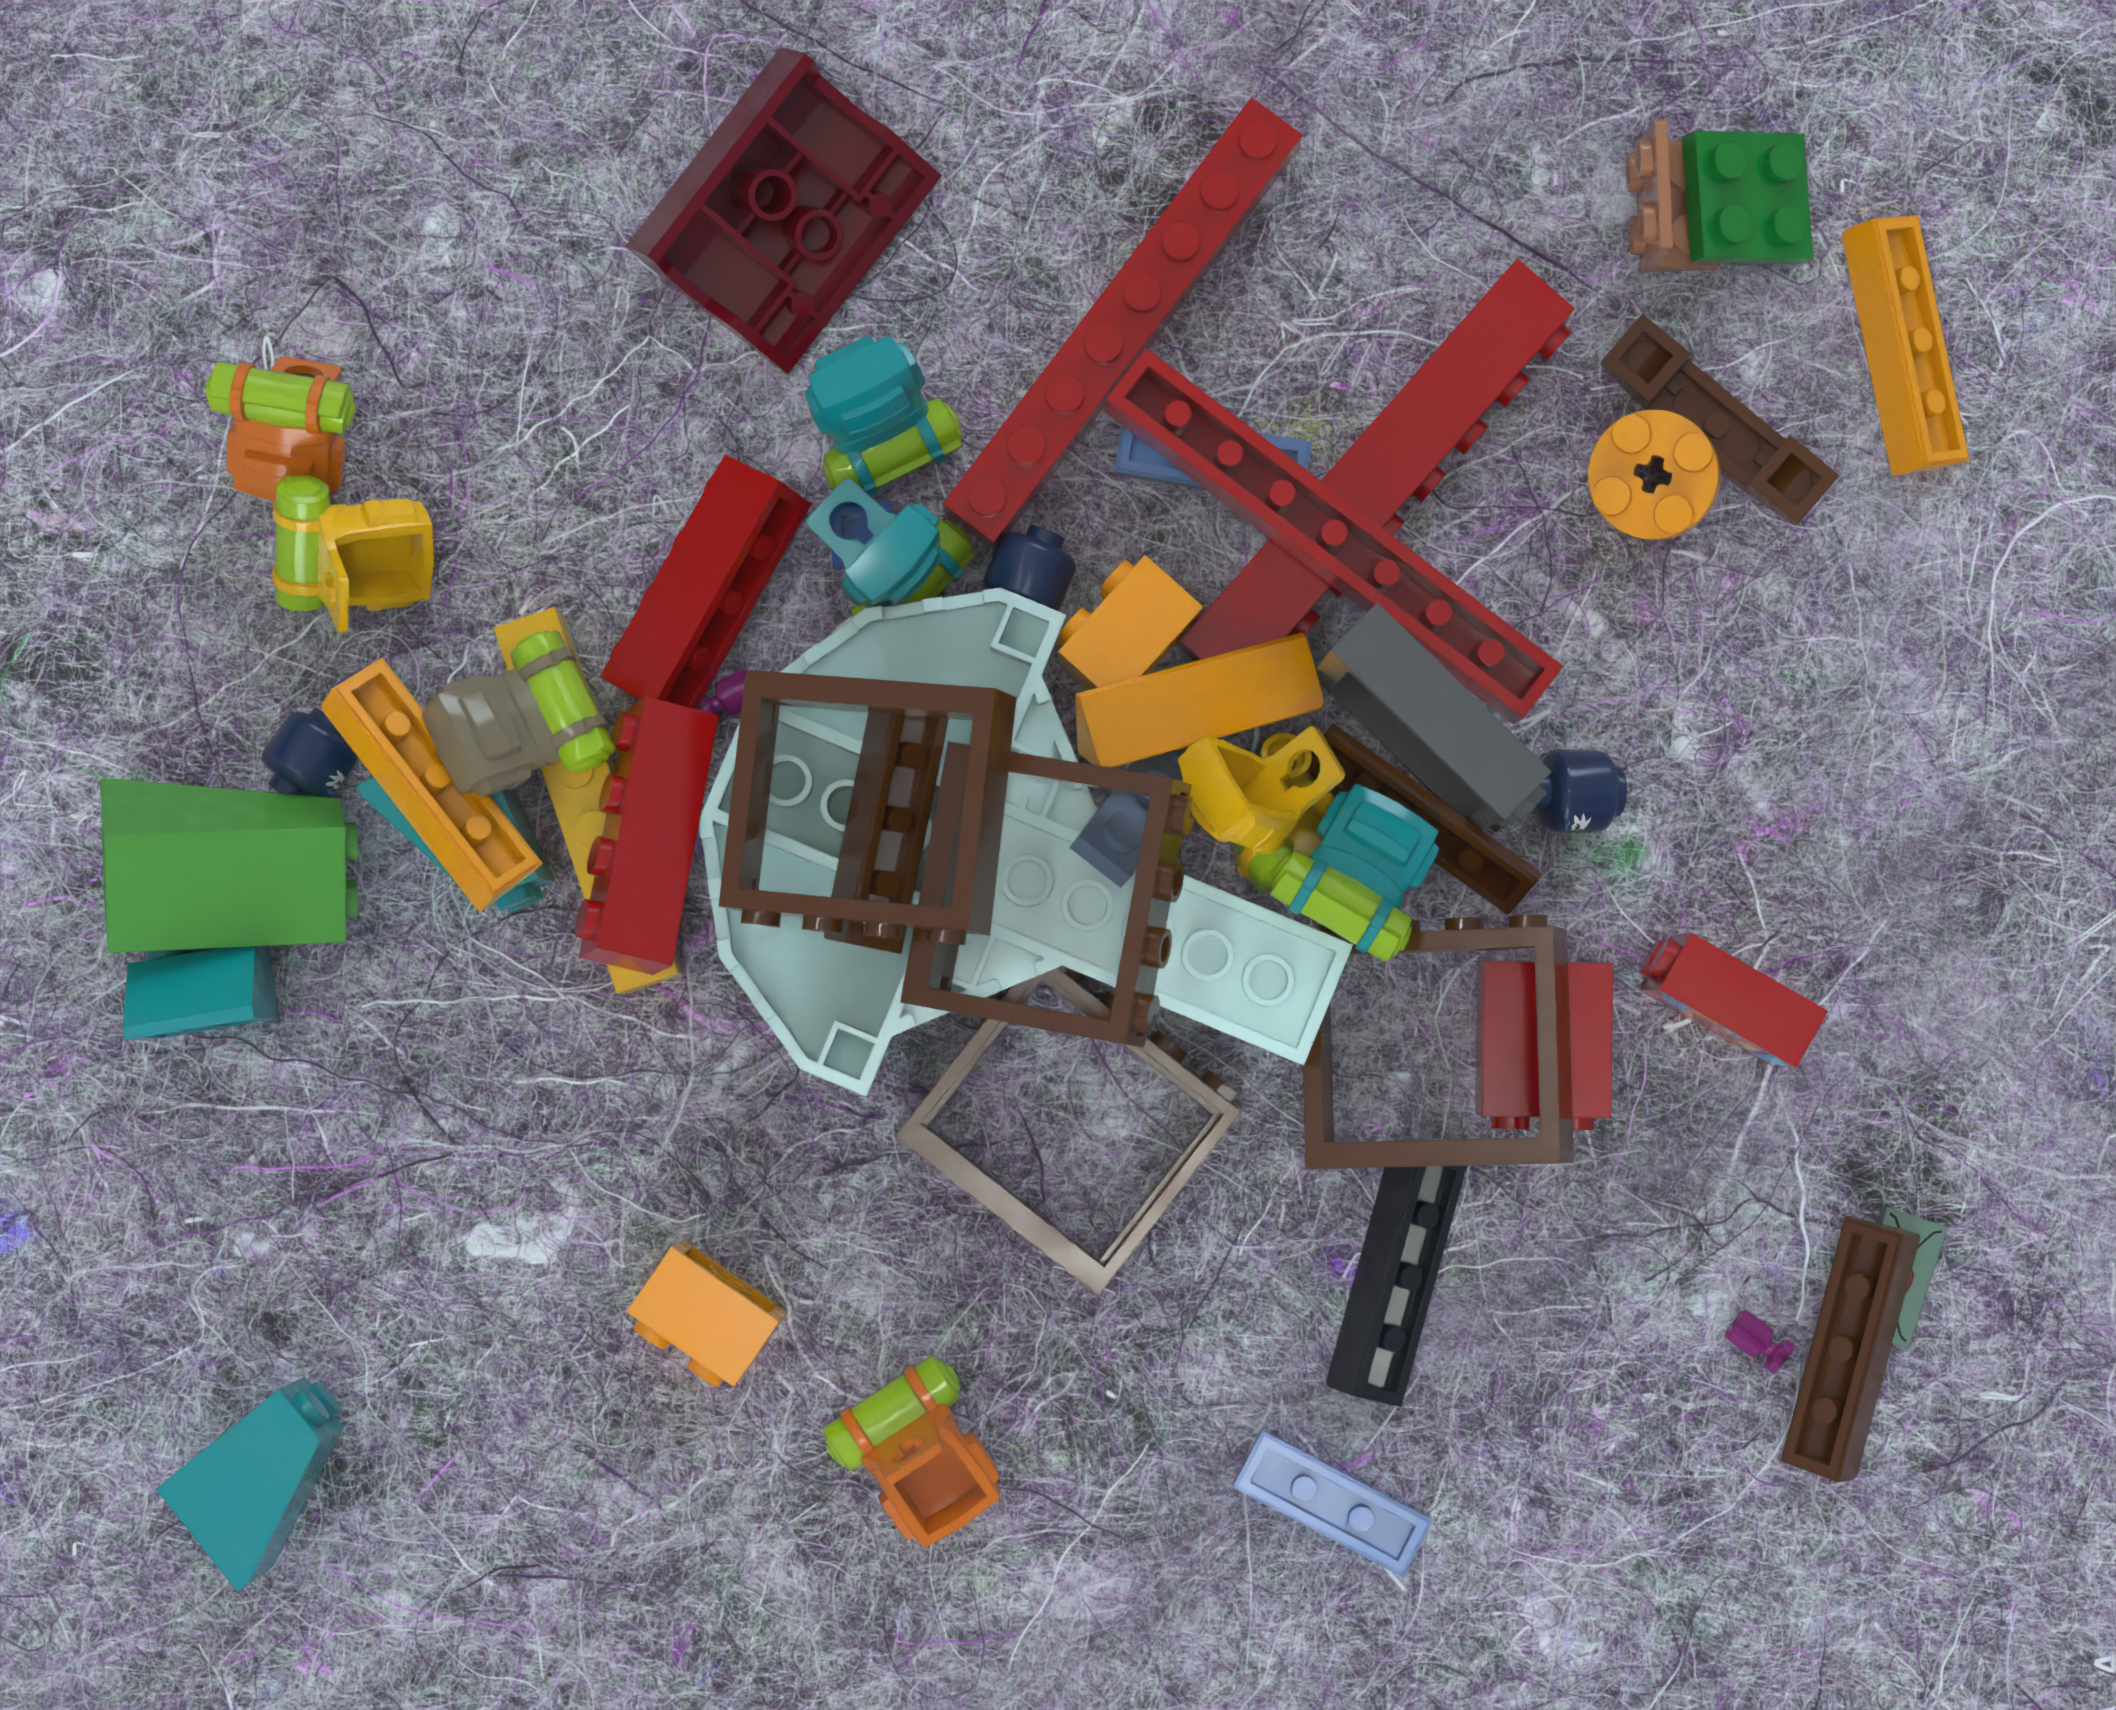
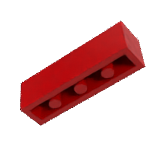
[600,454,812,709]
[575,696,719,975]

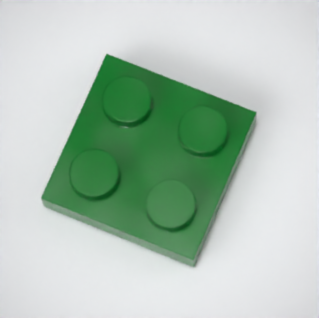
[1682,131,1813,264]

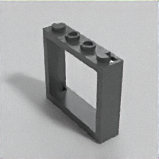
[1316,602,1552,832]

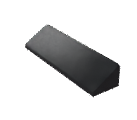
[1326,1140,1467,1407]

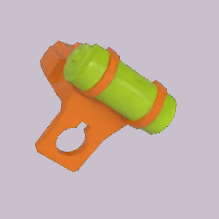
[206,356,356,501]
[823,1354,1000,1548]

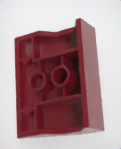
[625,47,942,374]

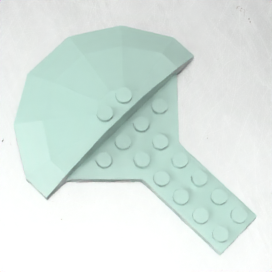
[699,587,1353,1097]

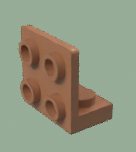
[1625,120,1720,273]

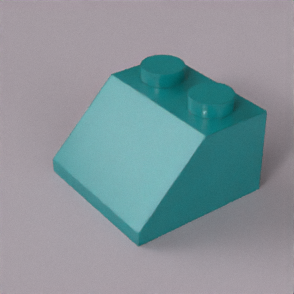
[122,946,280,1040]

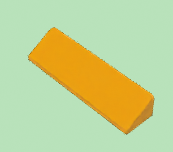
[1842,215,1970,476]
[1075,633,1324,768]
[321,657,543,911]

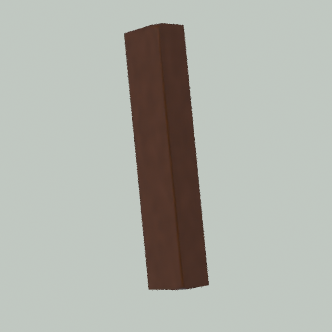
[824,713,949,954]
[1308,723,1542,915]
[1781,1216,1920,1482]

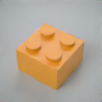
[1057,555,1203,690]
[626,1239,788,1387]

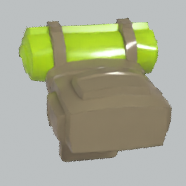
[422,630,616,797]

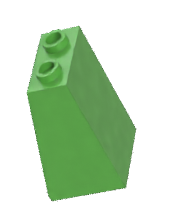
[100,779,358,953]

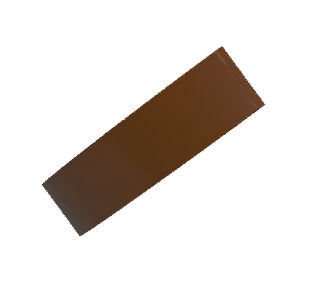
[1600,314,1840,526]

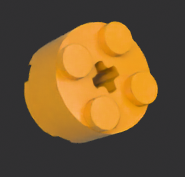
[1588,410,1721,541]

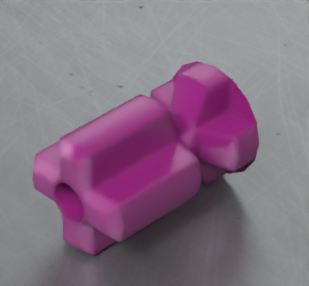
[698,668,747,725]
[1725,1310,1795,1374]

